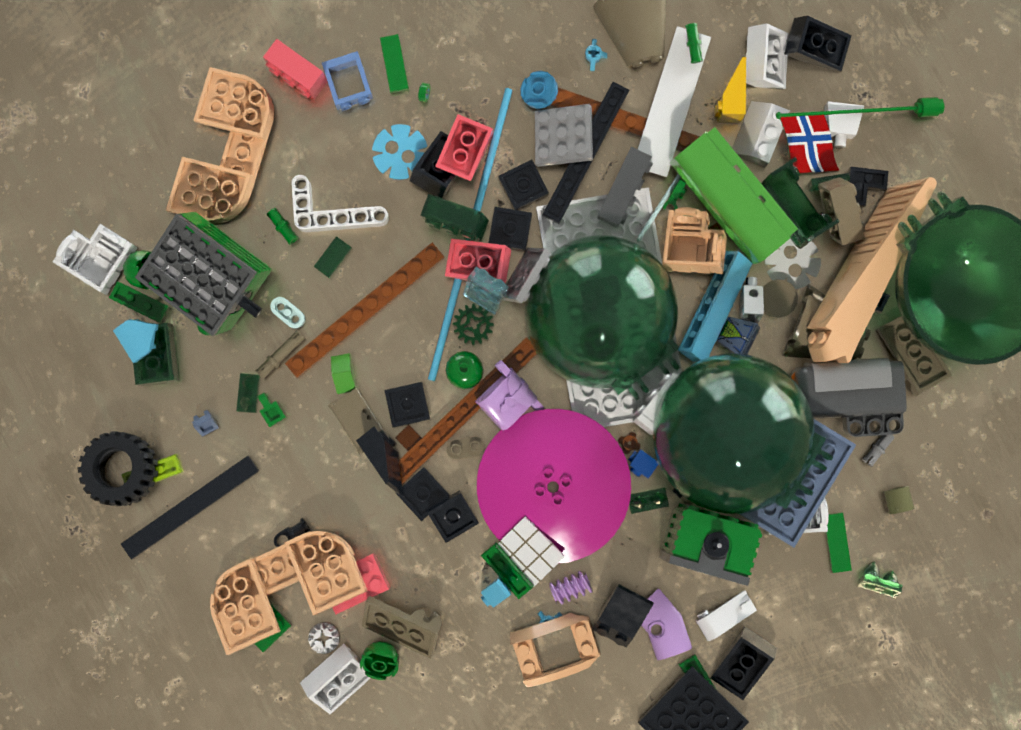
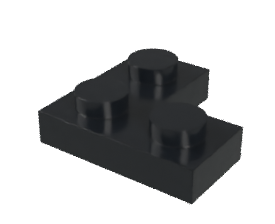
[848,167,889,207]

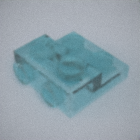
[463,267,509,315]

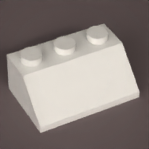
[746,24,789,89]
[733,101,790,167]
[300,644,370,714]

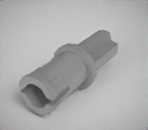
[862,435,894,467]

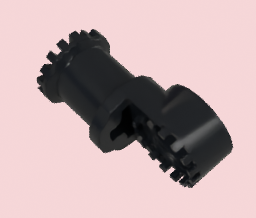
[274,518,311,547]

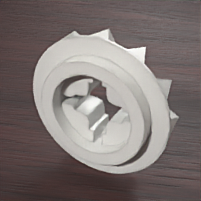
[308,623,339,654]

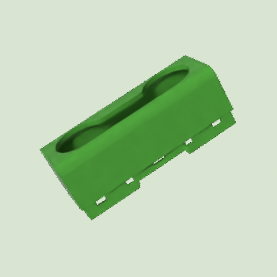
[669,127,798,264]

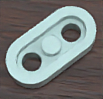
[270,297,305,329]

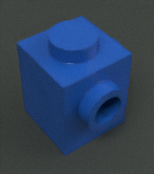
[628,449,659,479]

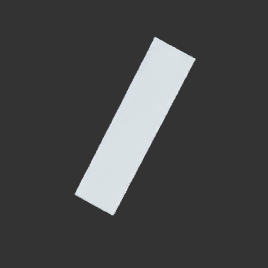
[638,26,711,177]

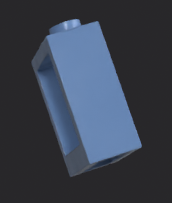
[322,51,373,111]

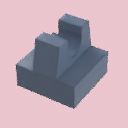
[192,410,219,437]

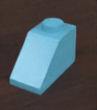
[480,577,511,608]

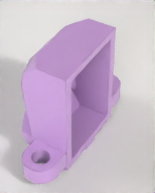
[475,360,545,431]

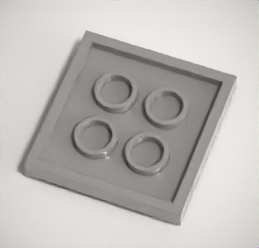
[535,104,593,167]
[499,247,551,303]

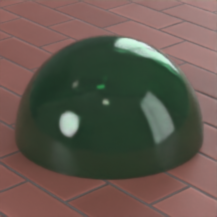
[895,191,1021,365]
[525,235,680,401]
[653,353,833,514]

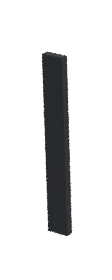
[542,82,629,224]
[121,455,260,560]

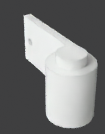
[696,590,757,641]

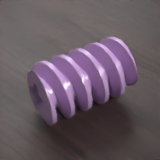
[549,571,593,605]

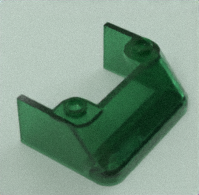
[761,157,840,249]

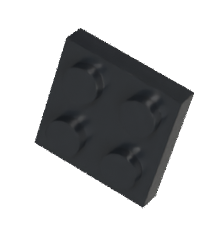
[498,159,549,210]
[488,207,532,251]
[384,382,430,428]
[396,467,450,521]
[426,490,479,543]

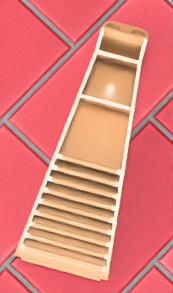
[807,177,937,363]

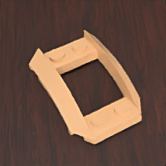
[510,612,601,687]

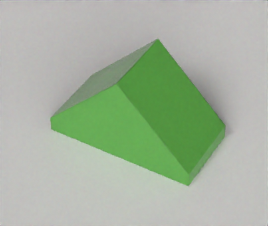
[331,353,356,394]

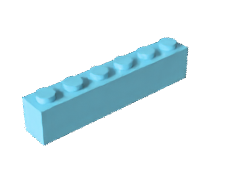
[678,251,753,363]

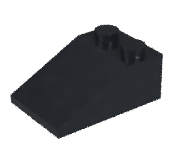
[784,15,852,72]
[409,131,457,200]
[356,426,403,495]
[592,584,654,648]
[710,626,778,700]

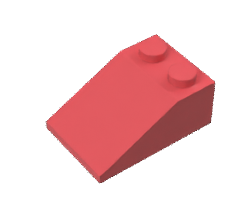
[435,114,493,181]
[445,239,511,287]

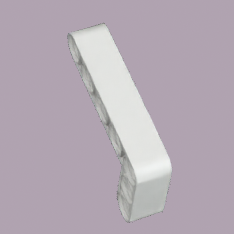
[292,175,389,232]

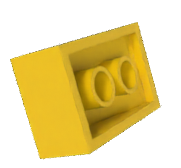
[714,57,746,123]

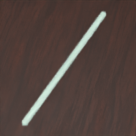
[637,174,681,241]

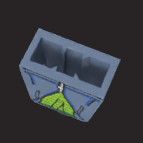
[717,317,760,361]

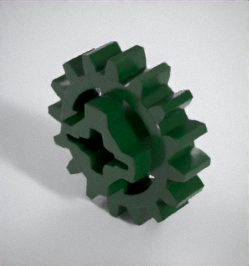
[453,303,494,346]

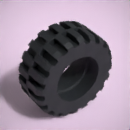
[78,431,158,506]

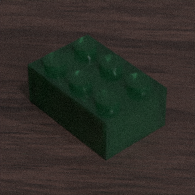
[420,194,489,241]
[133,322,179,386]

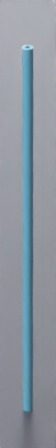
[428,88,513,381]

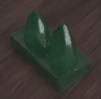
[236,373,260,413]
[629,487,669,514]
[858,561,903,598]

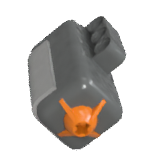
[782,358,907,437]

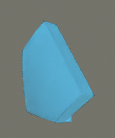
[113,319,159,363]

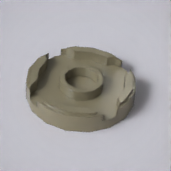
[763,279,798,318]

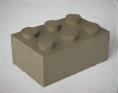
[818,177,865,245]

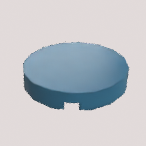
[520,71,558,109]

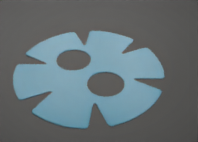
[372,124,427,180]

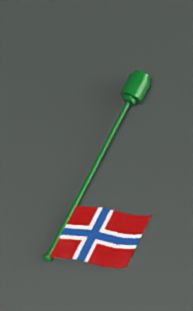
[776,97,945,173]

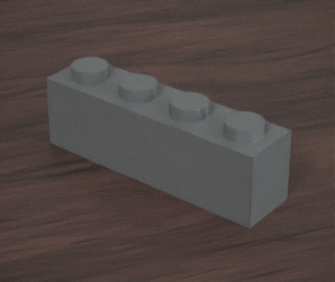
[597,147,653,228]

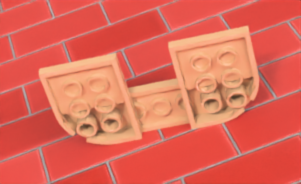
[166,67,274,224]
[210,531,368,655]

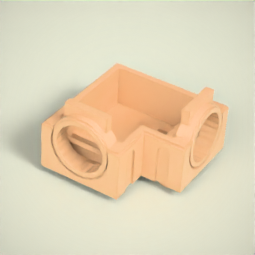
[662,207,727,274]

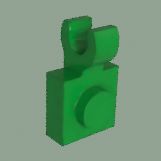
[663,180,687,210]
[257,393,286,427]

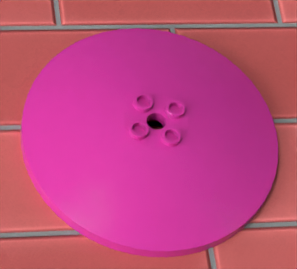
[477,409,631,563]

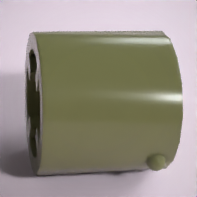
[884,486,915,514]

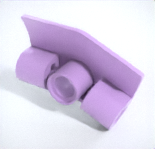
[641,589,692,660]

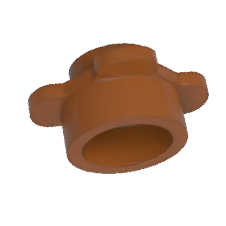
[618,432,641,454]

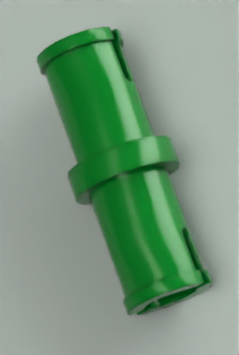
[685,23,703,64]
[267,208,299,245]

